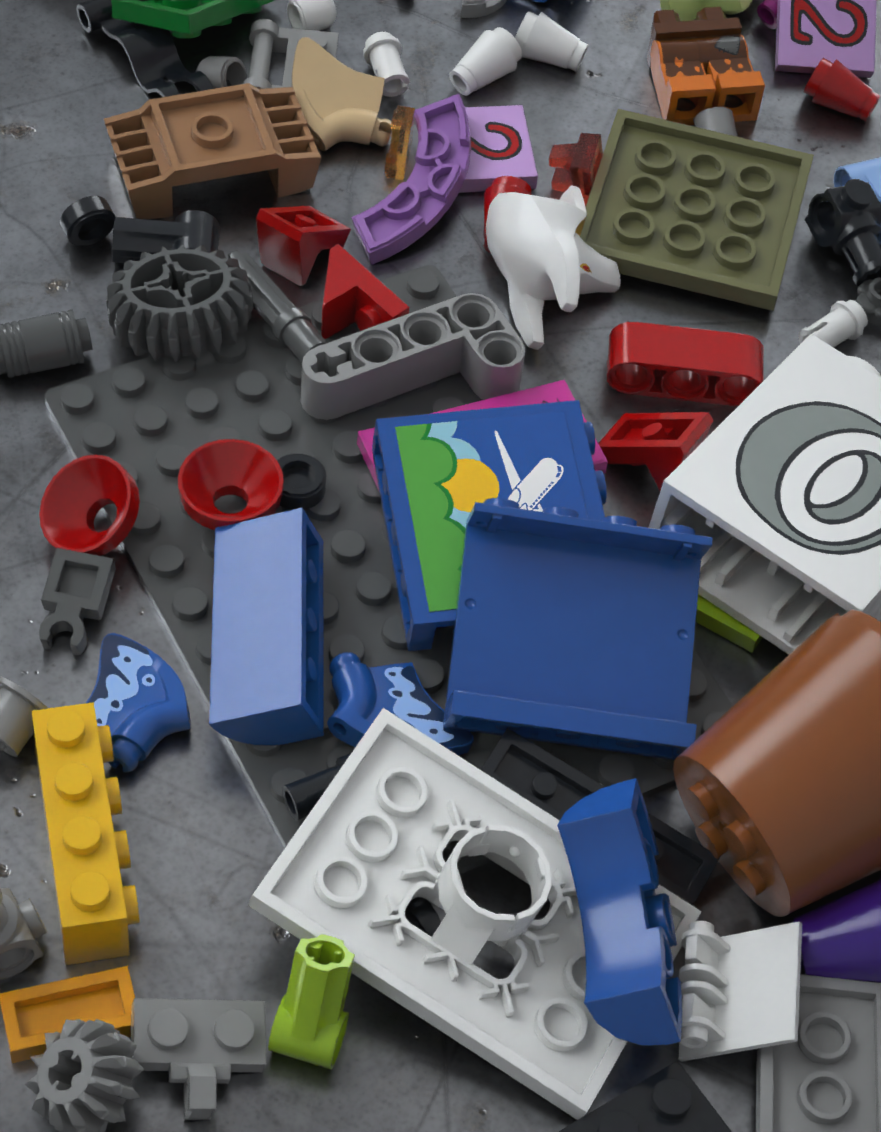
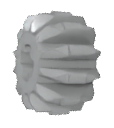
[25,1019,145,1132]

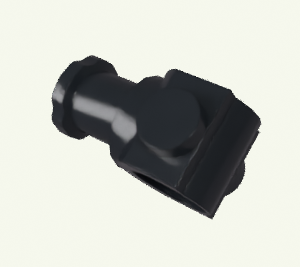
[804,179,881,287]

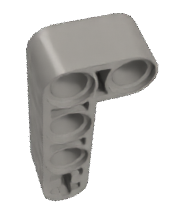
[300,293,525,420]

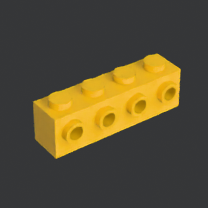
[31,702,140,965]

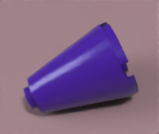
[792,879,881,983]

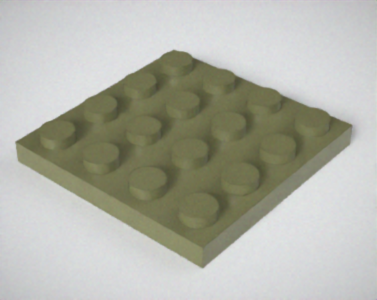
[580,109,814,311]

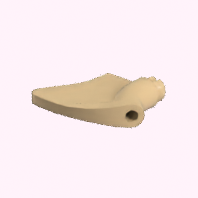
[292,37,393,151]

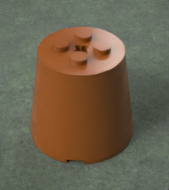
[673,609,881,917]

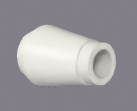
[515,11,588,72]
[449,27,522,96]

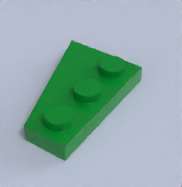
[111,0,275,38]

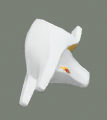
[486,185,621,350]

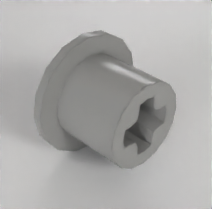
[0,676,48,757]

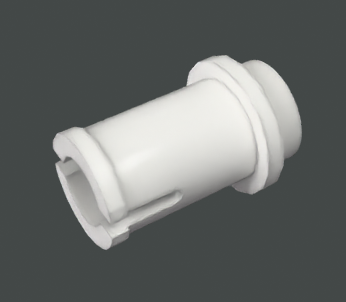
[363,32,410,97]
[798,300,868,348]

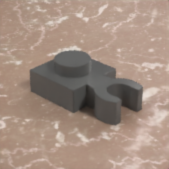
[39,548,116,656]

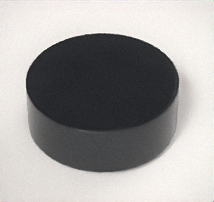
[60,196,115,246]
[277,454,326,510]

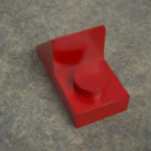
[256,206,351,286]
[321,244,409,339]
[598,412,713,491]

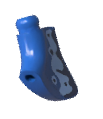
[86,633,191,772]
[327,652,474,755]

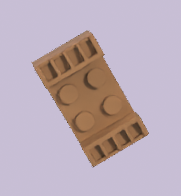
[104,83,321,219]

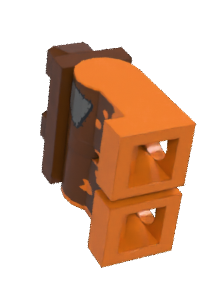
[646,7,765,125]

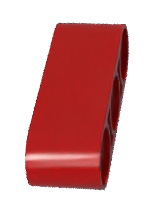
[607,322,764,406]

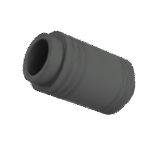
[0,309,93,379]

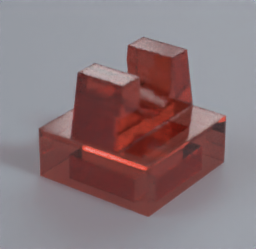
[549,133,603,206]

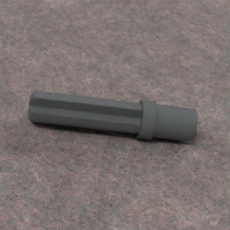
[228,250,328,363]

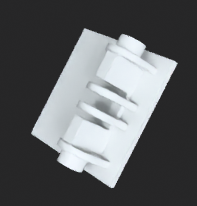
[678,921,802,1062]

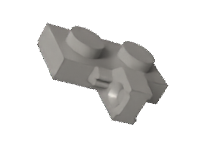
[131,998,266,1120]

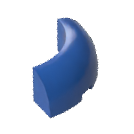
[557,778,682,1046]

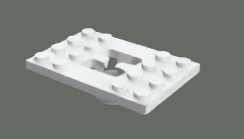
[248,708,702,1120]

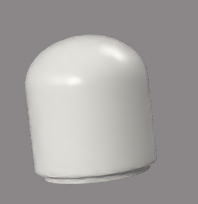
[287,0,337,31]

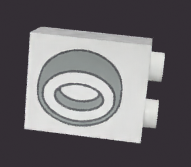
[648,334,881,654]

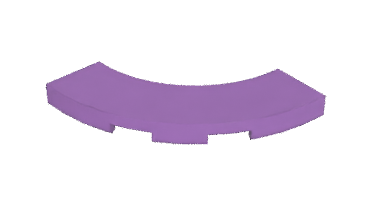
[351,94,471,265]

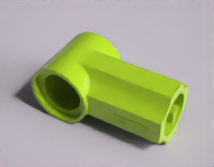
[268,934,355,1070]

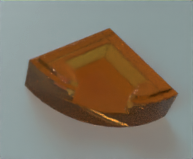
[384,105,415,180]

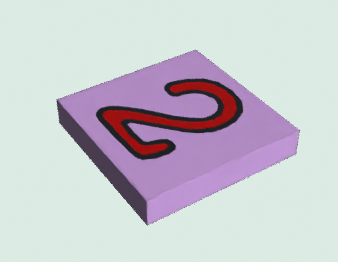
[775,0,877,78]
[459,105,538,193]

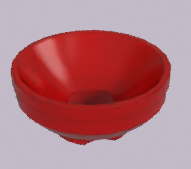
[178,439,284,531]
[39,454,140,556]

